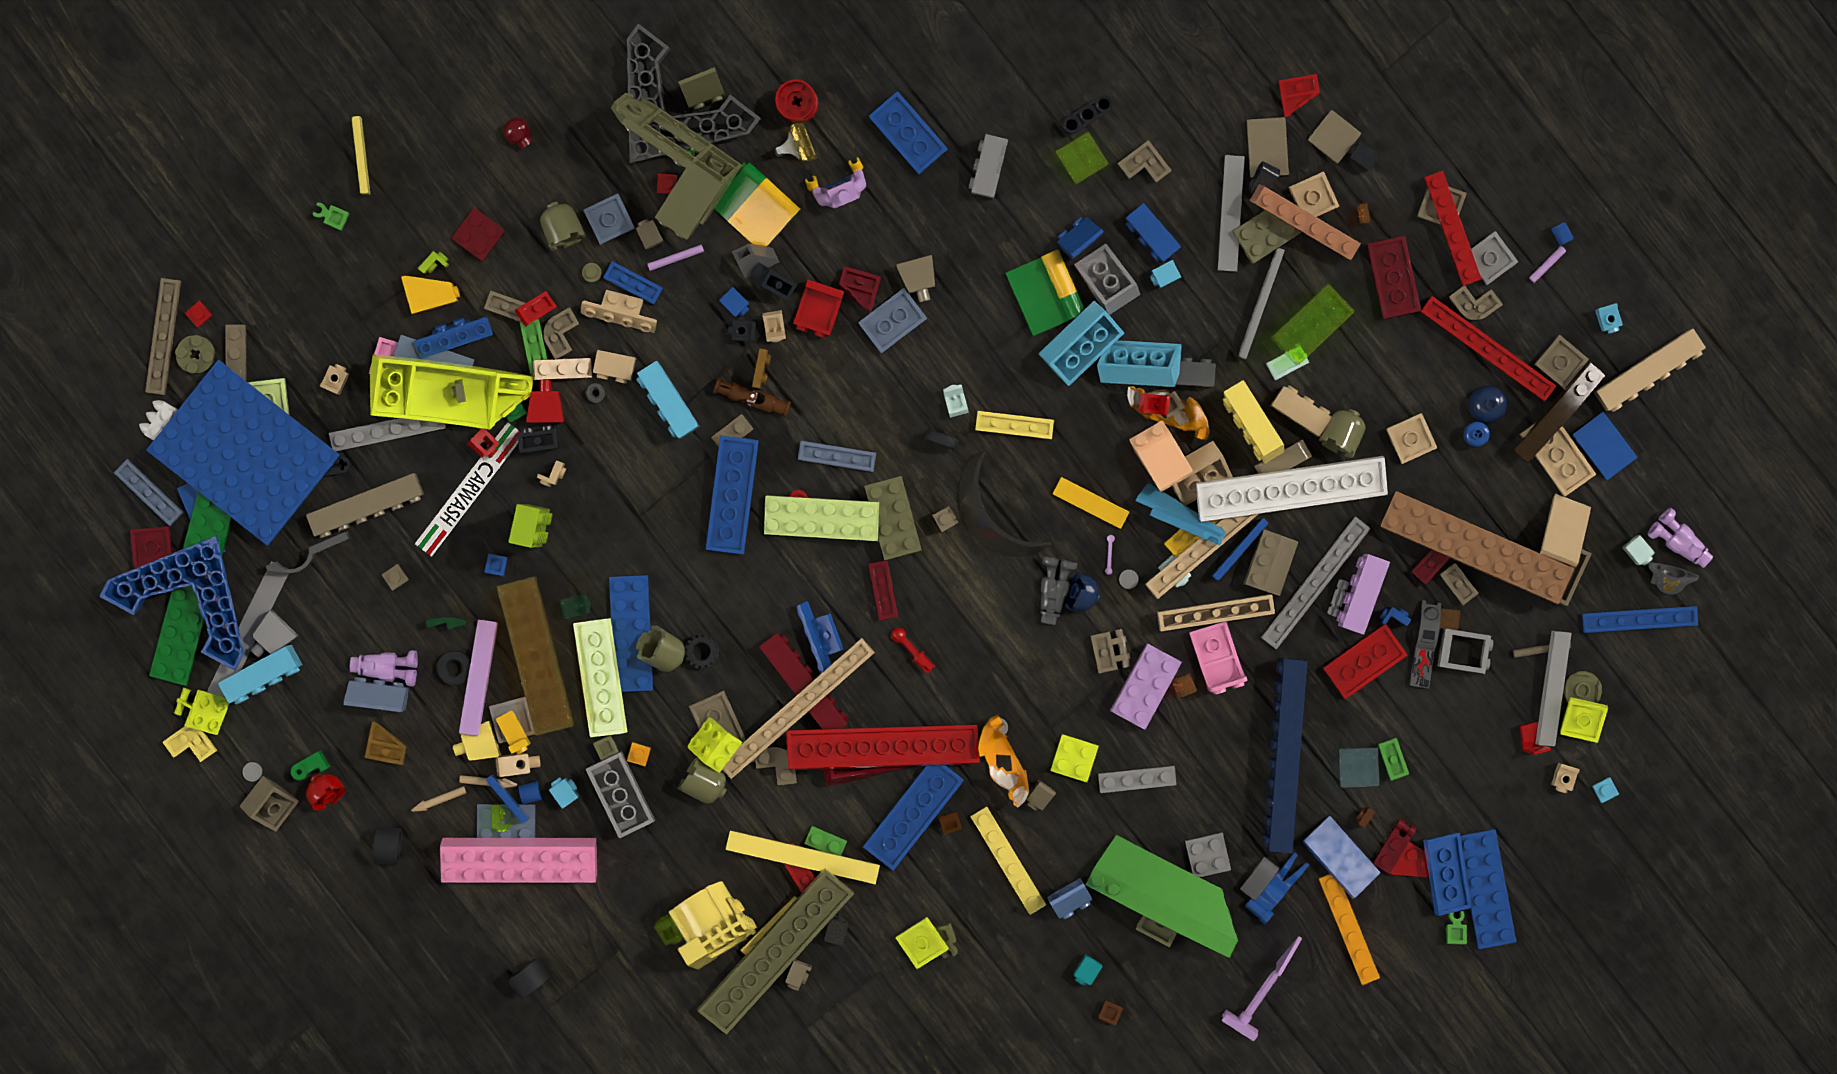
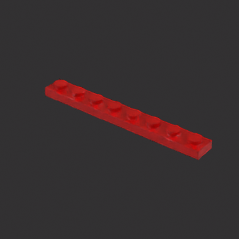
[1420,296,1556,401]

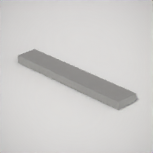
[1217,155,1244,272]
[1238,248,1285,360]
[1535,631,1571,746]

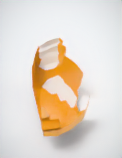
[1127,386,1209,440]
[978,715,1029,807]

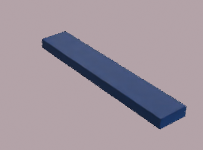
[1582,606,1698,633]

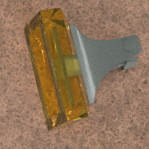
[774,123,817,162]

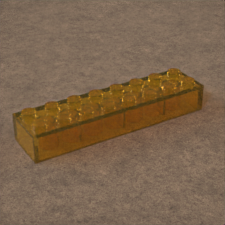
[497,576,575,736]

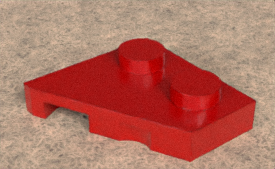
[1390,842,1429,877]

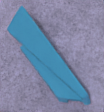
[1136,483,1226,545]

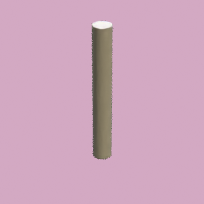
[1513,642,1571,658]

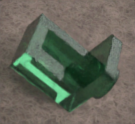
[558,594,591,619]

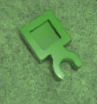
[313,203,350,231]
[1446,911,1467,945]

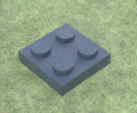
[584,193,635,245]

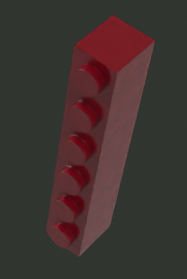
[759,632,848,730]

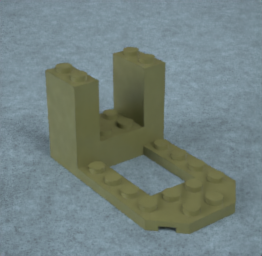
[611,93,742,240]

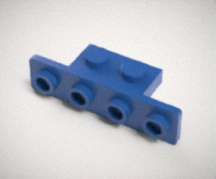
[414,317,493,359]
[797,601,844,674]

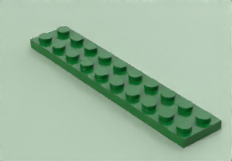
[149,491,232,686]

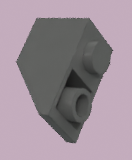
[732,243,779,279]

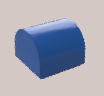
[1551,222,1574,246]
[518,781,542,804]

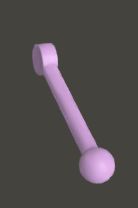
[1105,535,1115,575]

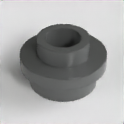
[586,383,605,403]

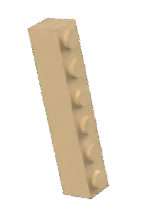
[1594,329,1706,412]
[1157,594,1275,631]

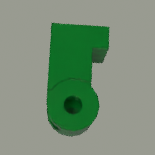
[291,750,330,780]

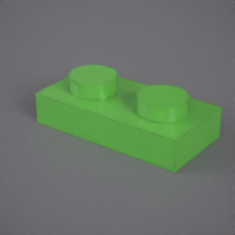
[1378,738,1409,780]
[804,826,847,856]

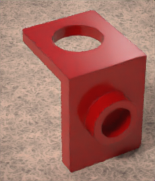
[1520,722,1551,755]

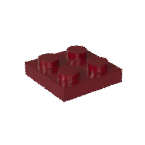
[452,208,505,261]
[130,526,172,568]

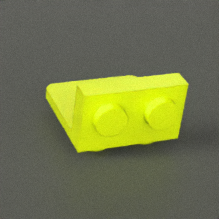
[688,717,743,773]

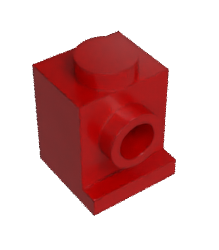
[467,428,500,460]

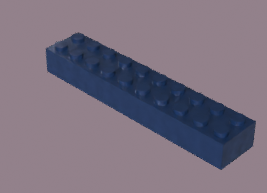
[1263,658,1308,853]

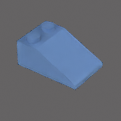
[1047,878,1093,919]

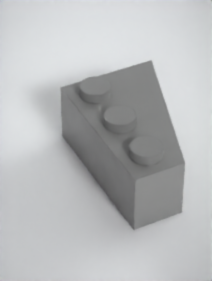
[969,134,1008,199]

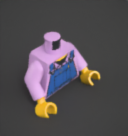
[805,157,866,208]

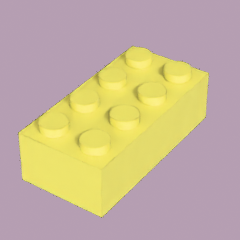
[1223,380,1284,464]

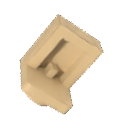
[763,310,786,342]
[537,461,566,487]

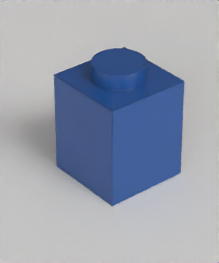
[719,287,749,317]

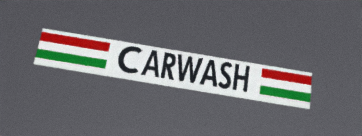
[415,422,522,557]

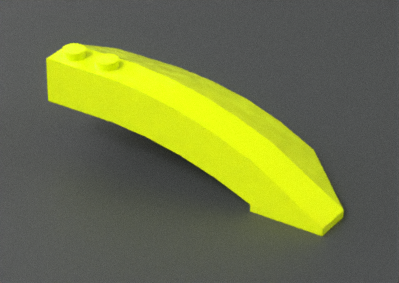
[370,354,534,430]

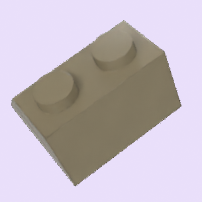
[240,776,299,831]

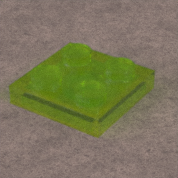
[1056,132,1108,185]

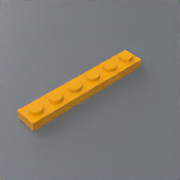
[1318,874,1380,985]

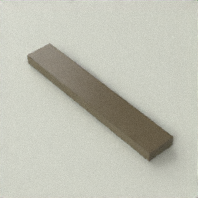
[145,278,181,395]

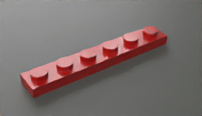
[1424,171,1482,286]

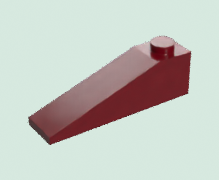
[823,766,905,786]

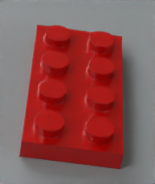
[1323,624,1407,699]

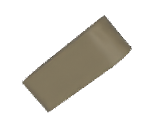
[1254,439,1312,474]

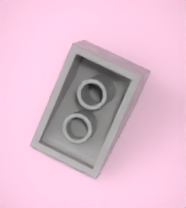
[1074,244,1140,315]

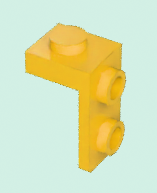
[496,710,531,755]

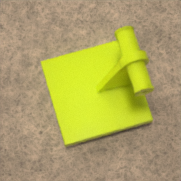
[174,688,229,735]

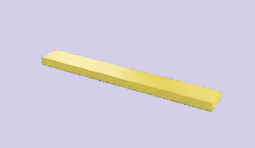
[726,830,880,884]

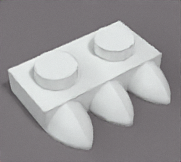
[139,400,178,440]

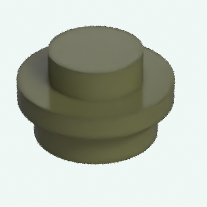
[582,263,601,282]

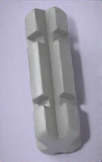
[1328,580,1349,617]

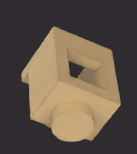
[320,364,349,395]
[1551,763,1580,793]

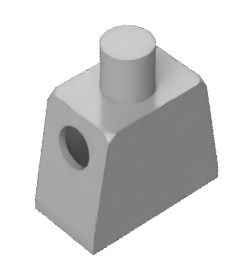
[250,610,298,657]

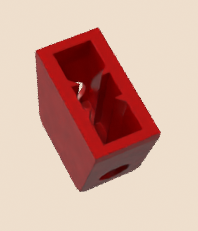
[526,380,565,423]

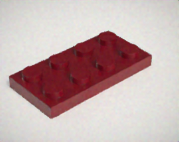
[1367,236,1421,319]

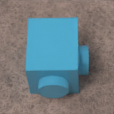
[549,778,579,809]

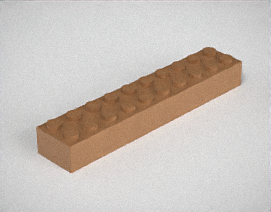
[1380,491,1574,605]

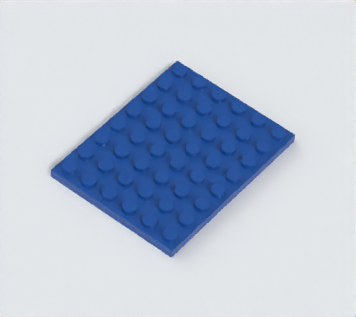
[147,359,340,546]

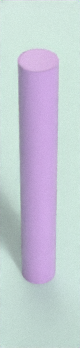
[648,244,704,271]

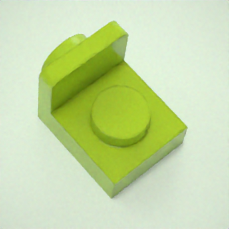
[418,251,449,274]

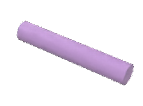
[1529,246,1566,283]

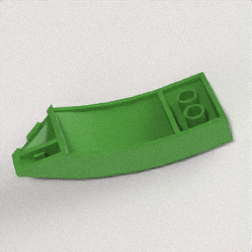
[1086,835,1238,958]

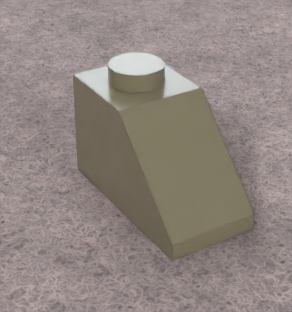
[1026,780,1056,811]

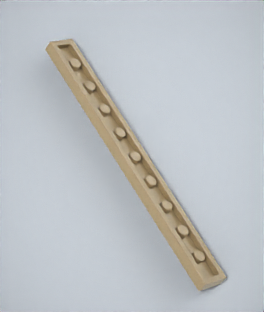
[723,638,875,779]

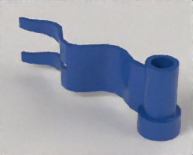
[1245,853,1309,925]

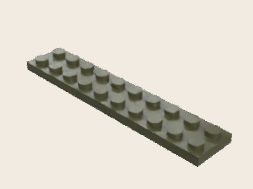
[697,868,854,1035]

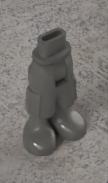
[1040,556,1077,625]

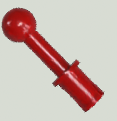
[891,628,935,674]

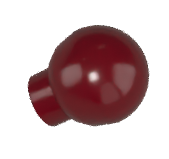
[503,118,533,150]

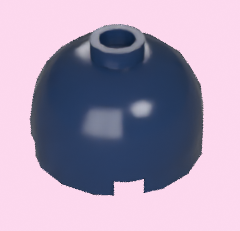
[1468,386,1507,424]
[1064,572,1100,612]

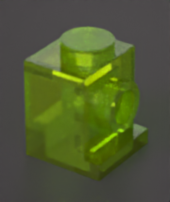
[654,914,683,945]

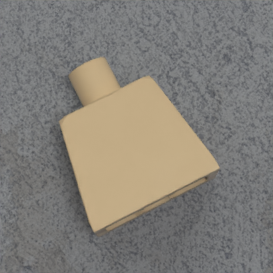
[495,753,540,777]

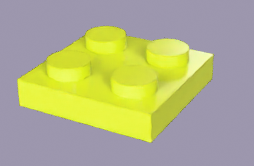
[1560,697,1608,743]
[1050,734,1099,782]
[896,917,949,969]

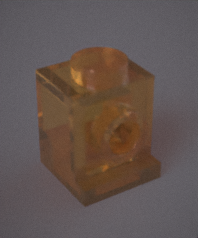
[1171,673,1197,698]

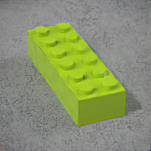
[509,504,552,548]

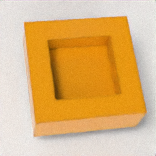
[627,742,651,766]

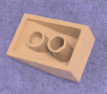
[1129,421,1194,492]

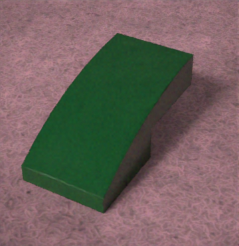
[425,617,468,630]

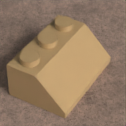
[1172,441,1233,506]

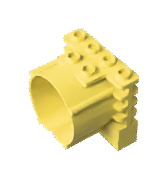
[669,881,757,970]

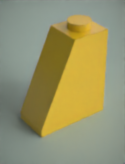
[401,276,460,315]

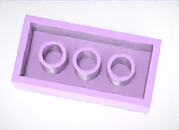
[1336,554,1390,634]
[1110,643,1182,729]

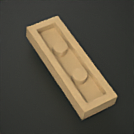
[533,358,592,380]

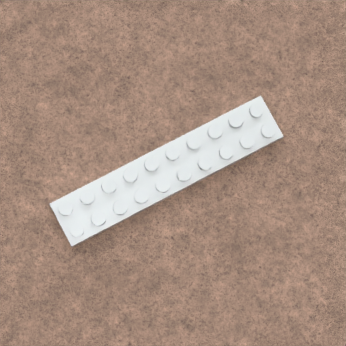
[1196,456,1388,522]

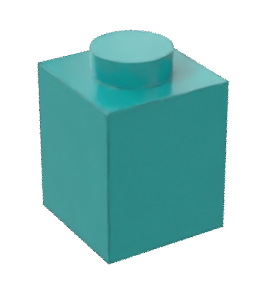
[1073,954,1102,986]

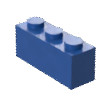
[1125,203,1181,263]

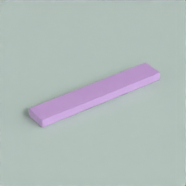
[459,620,498,736]

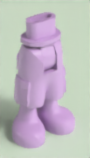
[1648,508,1713,568]
[350,650,418,686]

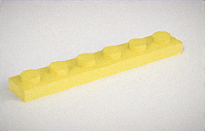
[971,806,1046,915]

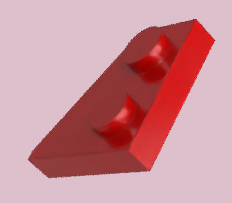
[1278,74,1320,117]

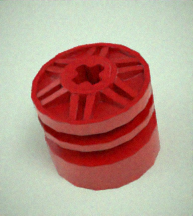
[775,79,819,123]

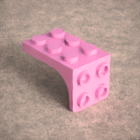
[1189,621,1247,695]

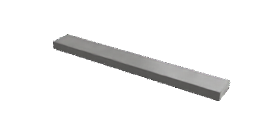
[1261,517,1371,649]

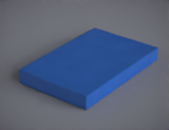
[1572,412,1638,480]

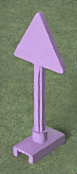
[1222,936,1302,1041]

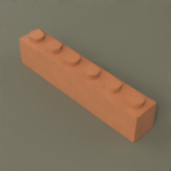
[1250,184,1361,260]

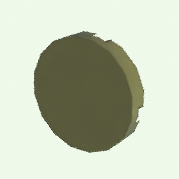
[1563,671,1602,703]

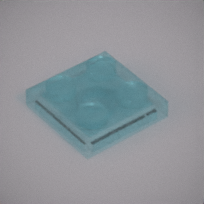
[1339,747,1379,788]

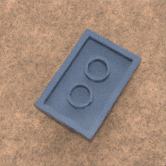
[858,288,927,353]
[477,804,536,838]

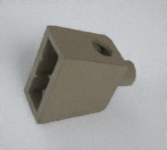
[896,255,935,303]

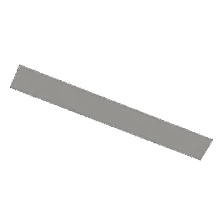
[207,561,289,697]

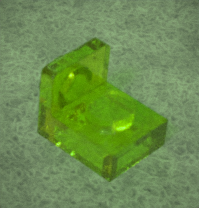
[491,804,512,832]

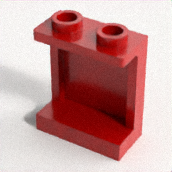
[793,280,844,338]

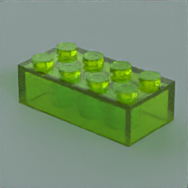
[1271,284,1355,366]

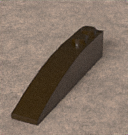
[1513,363,1605,463]

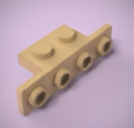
[581,290,657,333]

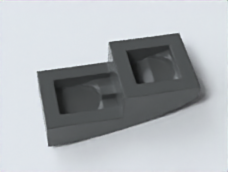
[1240,856,1279,900]

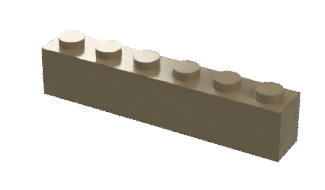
[306,473,424,538]

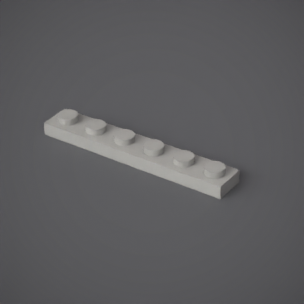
[329,418,446,451]

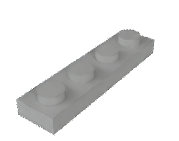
[1098,766,1176,793]

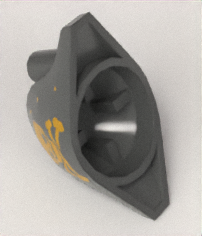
[1649,562,1699,595]

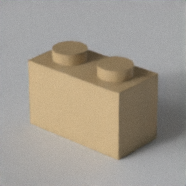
[593,350,636,384]

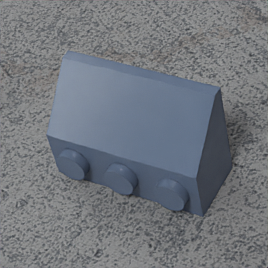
[344,677,409,712]

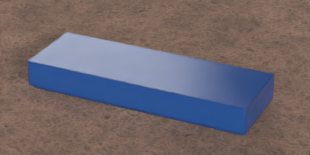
[603,261,663,305]
[486,774,530,823]

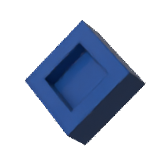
[485,553,508,576]

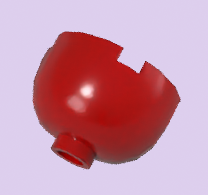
[306,774,345,811]

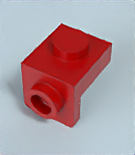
[1138,393,1170,415]

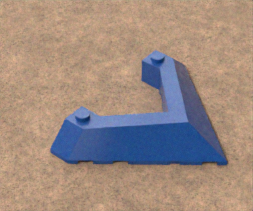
[99,535,244,671]

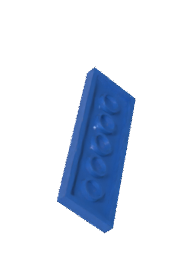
[706,435,759,554]
[609,575,653,692]
[863,765,964,870]
[1460,829,1516,949]

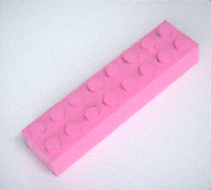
[440,838,597,883]

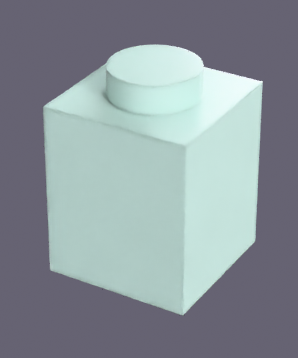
[1622,535,1655,565]

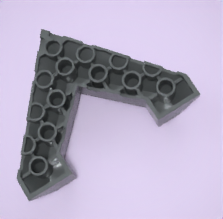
[627,24,761,163]

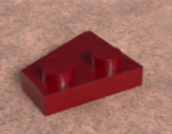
[839,266,881,313]

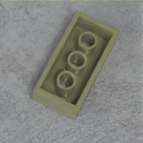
[865,476,922,560]

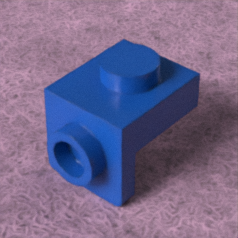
[1379,607,1411,626]

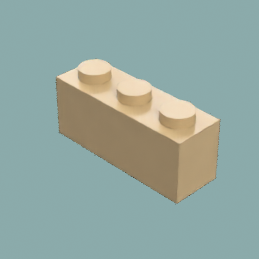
[1270,385,1332,437]

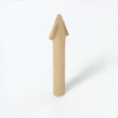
[460,775,517,788]
[411,786,467,812]

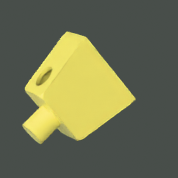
[453,720,501,761]

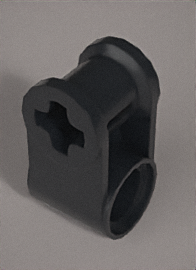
[1248,161,1280,196]

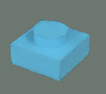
[1592,777,1619,803]

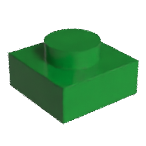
[506,402,527,423]

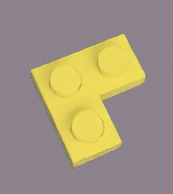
[163,726,217,762]

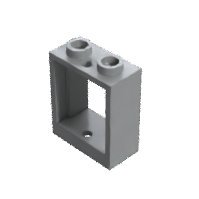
[1437,628,1493,674]

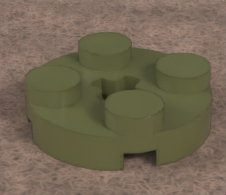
[175,335,215,373]

